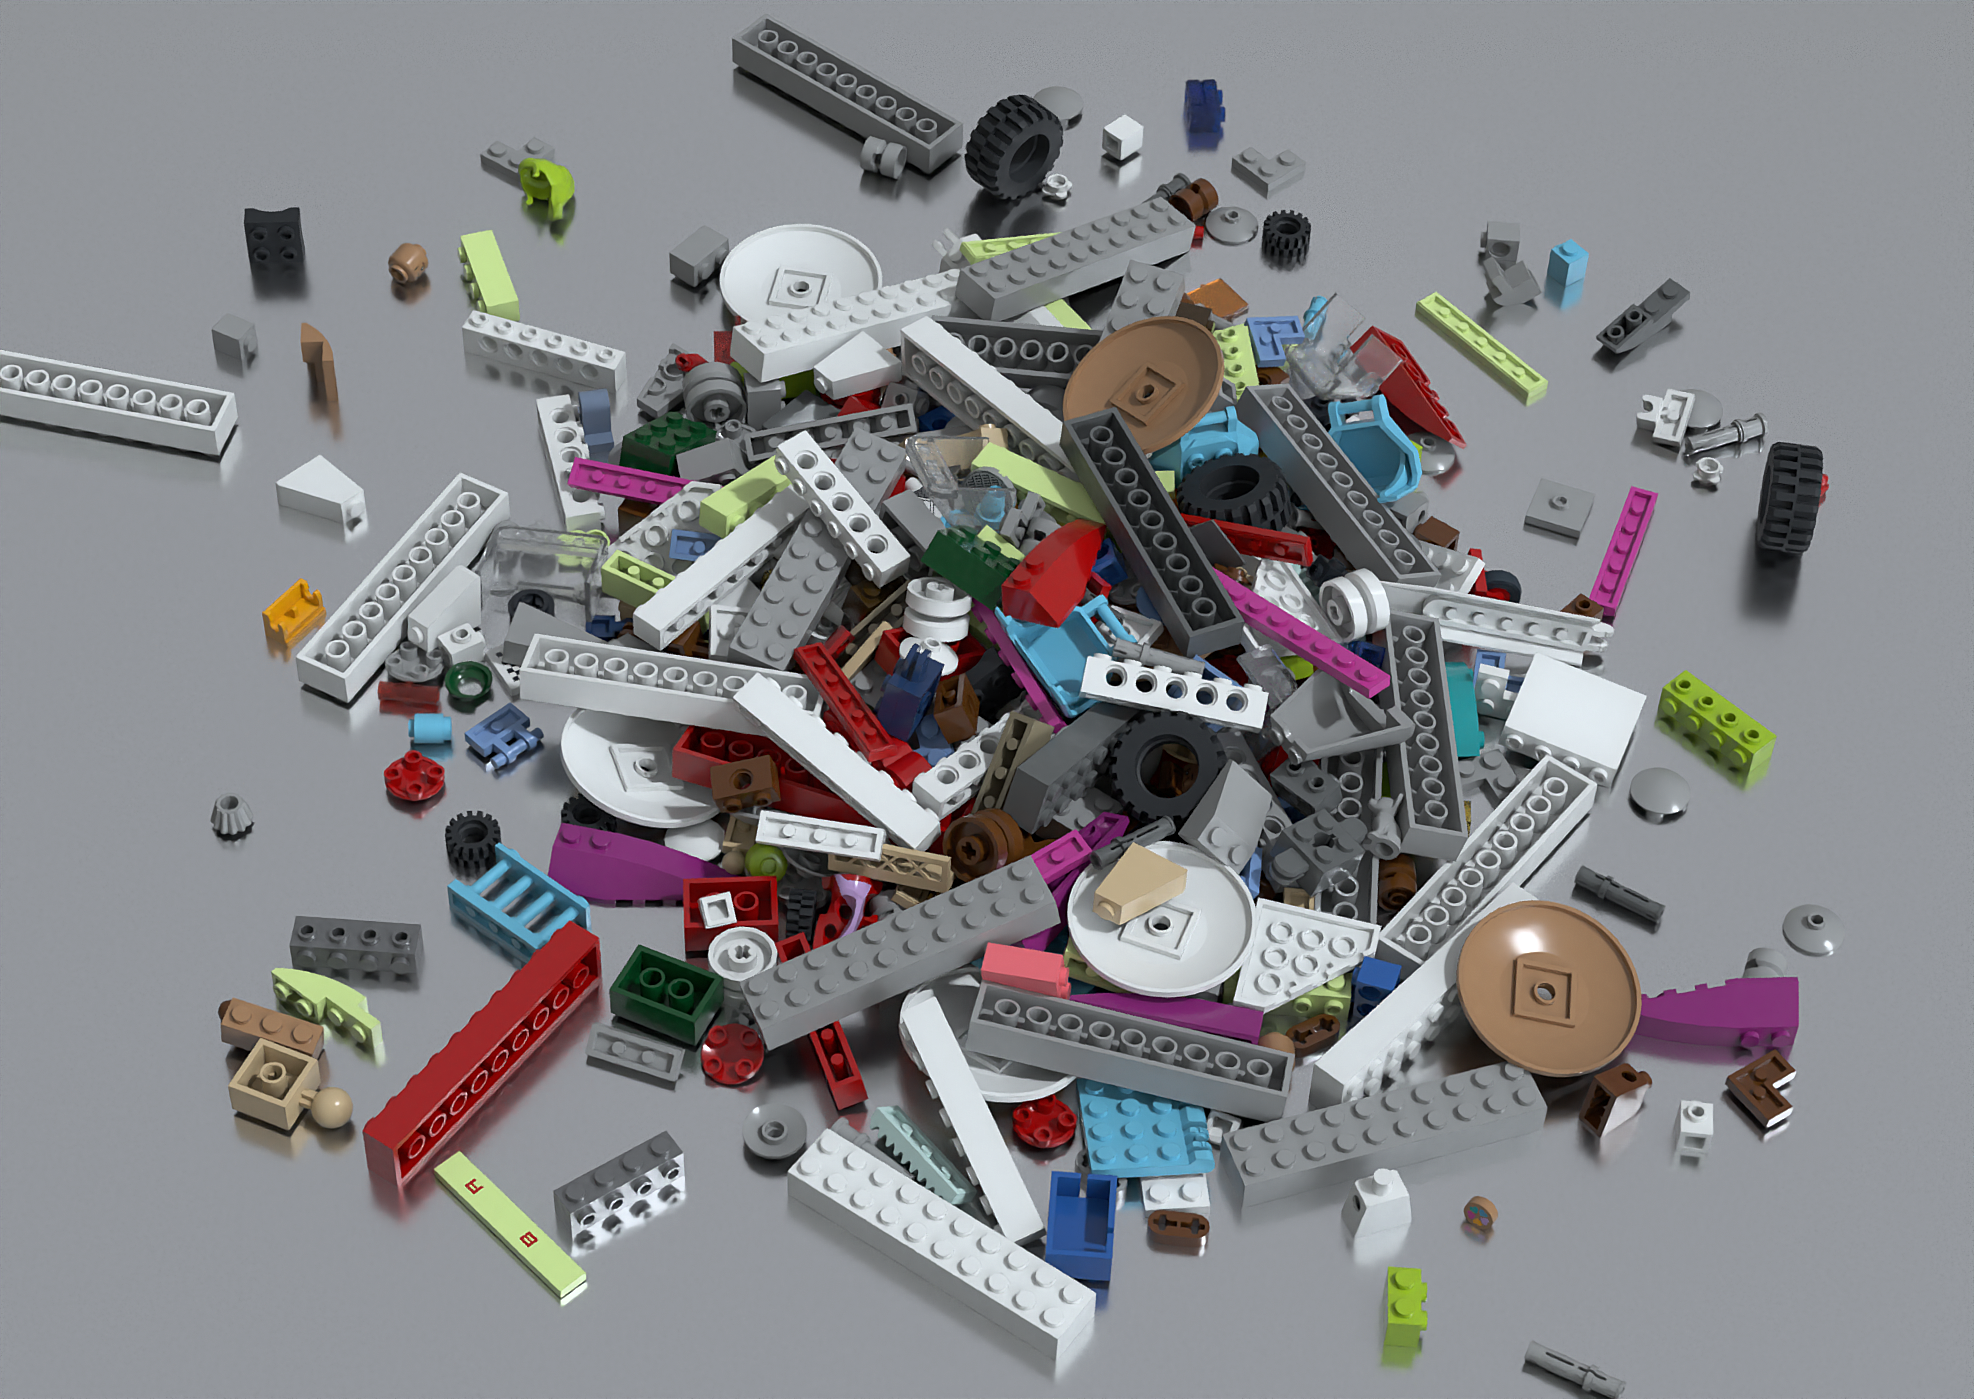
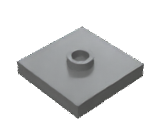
[1524,478,1595,538]

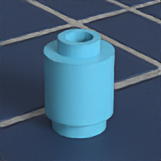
[408,713,452,743]

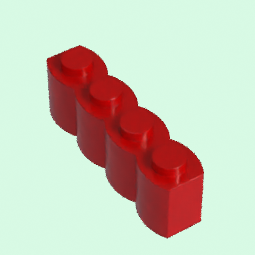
[823,709,932,794]

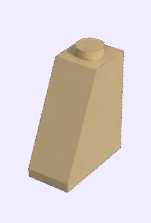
[1093,842,1188,925]

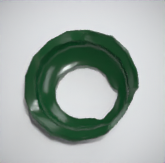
[445,661,493,702]

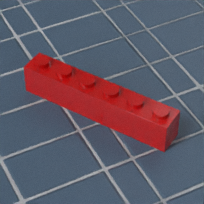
[775,932,869,1110]

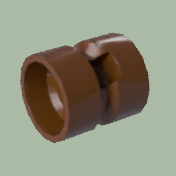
[1169,178,1219,223]
[1377,854,1417,912]

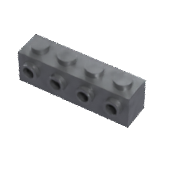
[289,916,423,974]
[553,1131,685,1236]

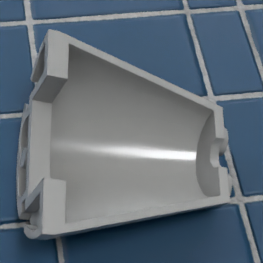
[1269,669,1415,765]

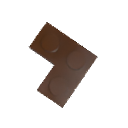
[1725,1049,1796,1128]

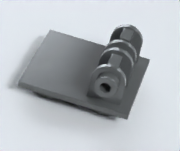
[1189,519,1247,568]

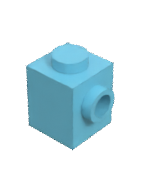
[1547,239,1589,288]

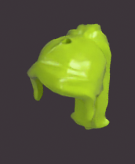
[518,157,575,221]

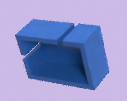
[1045,1171,1117,1281]

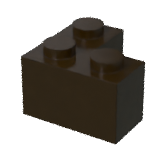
[841,551,908,626]

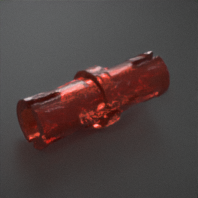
[377,681,440,705]

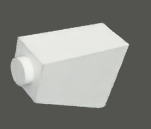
[813,331,902,400]
[275,455,366,524]
[407,564,481,652]

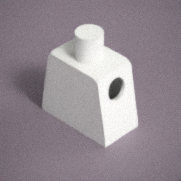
[1341,1168,1412,1239]

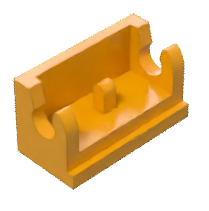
[262,578,326,647]

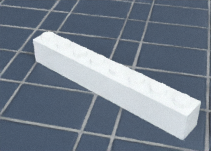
[633,484,809,651]
[732,672,941,852]
[898,996,1047,1247]

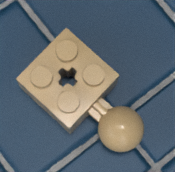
[228,1038,353,1130]

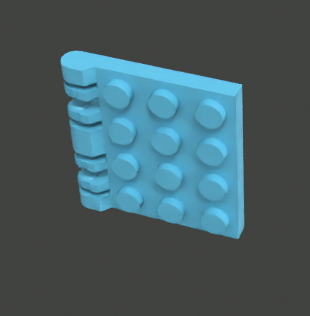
[1076,1078,1215,1178]

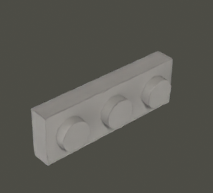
[585,1022,685,1082]

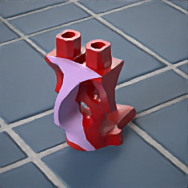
[813,874,883,950]

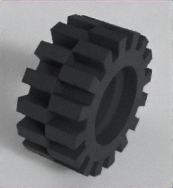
[1262,210,1311,258]
[561,793,617,833]
[445,811,502,869]
[785,888,817,946]

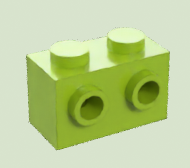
[1384,1266,1428,1347]

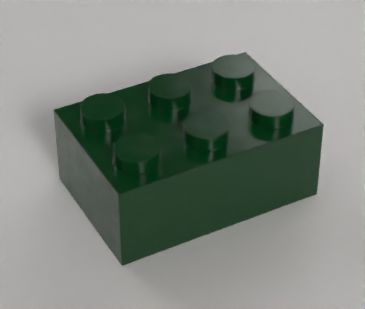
[619,412,717,478]
[920,524,1021,611]
[609,944,724,1046]

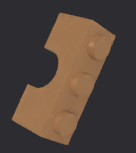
[221,997,324,1060]

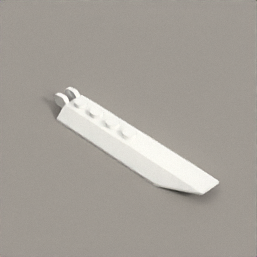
[1380,581,1615,667]

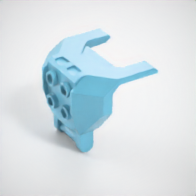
[1297,394,1422,511]
[1148,406,1259,489]
[995,594,1138,718]

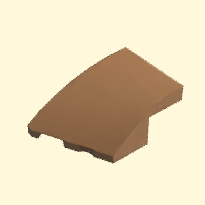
[300,323,339,401]

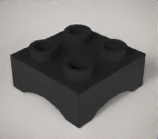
[244,207,305,263]
[951,646,1026,720]

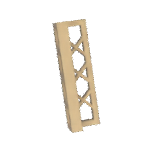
[828,844,956,893]

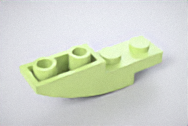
[271,968,383,1048]

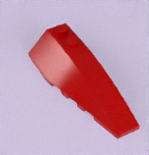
[1350,325,1467,449]
[1001,518,1107,629]

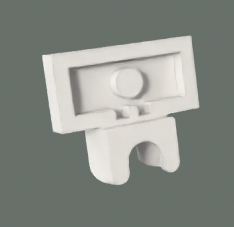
[1636,389,1695,447]

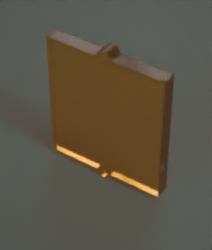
[1187,278,1249,320]

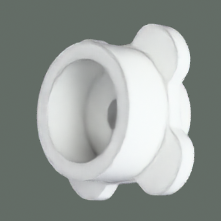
[1042,174,1072,199]
[1693,457,1723,485]

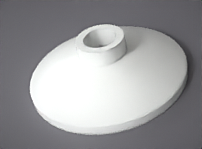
[899,636,958,676]

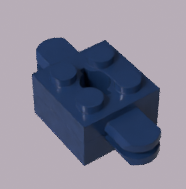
[873,643,945,743]

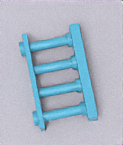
[447,842,591,962]

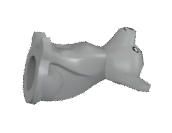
[1363,793,1404,860]

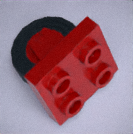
[1467,548,1522,603]

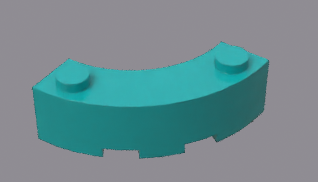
[1445,662,1485,757]

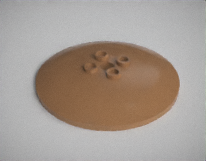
[1063,316,1225,454]
[1456,900,1642,1077]

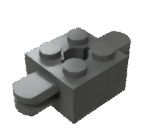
[1269,809,1368,897]

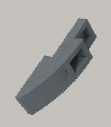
[1596,278,1690,354]

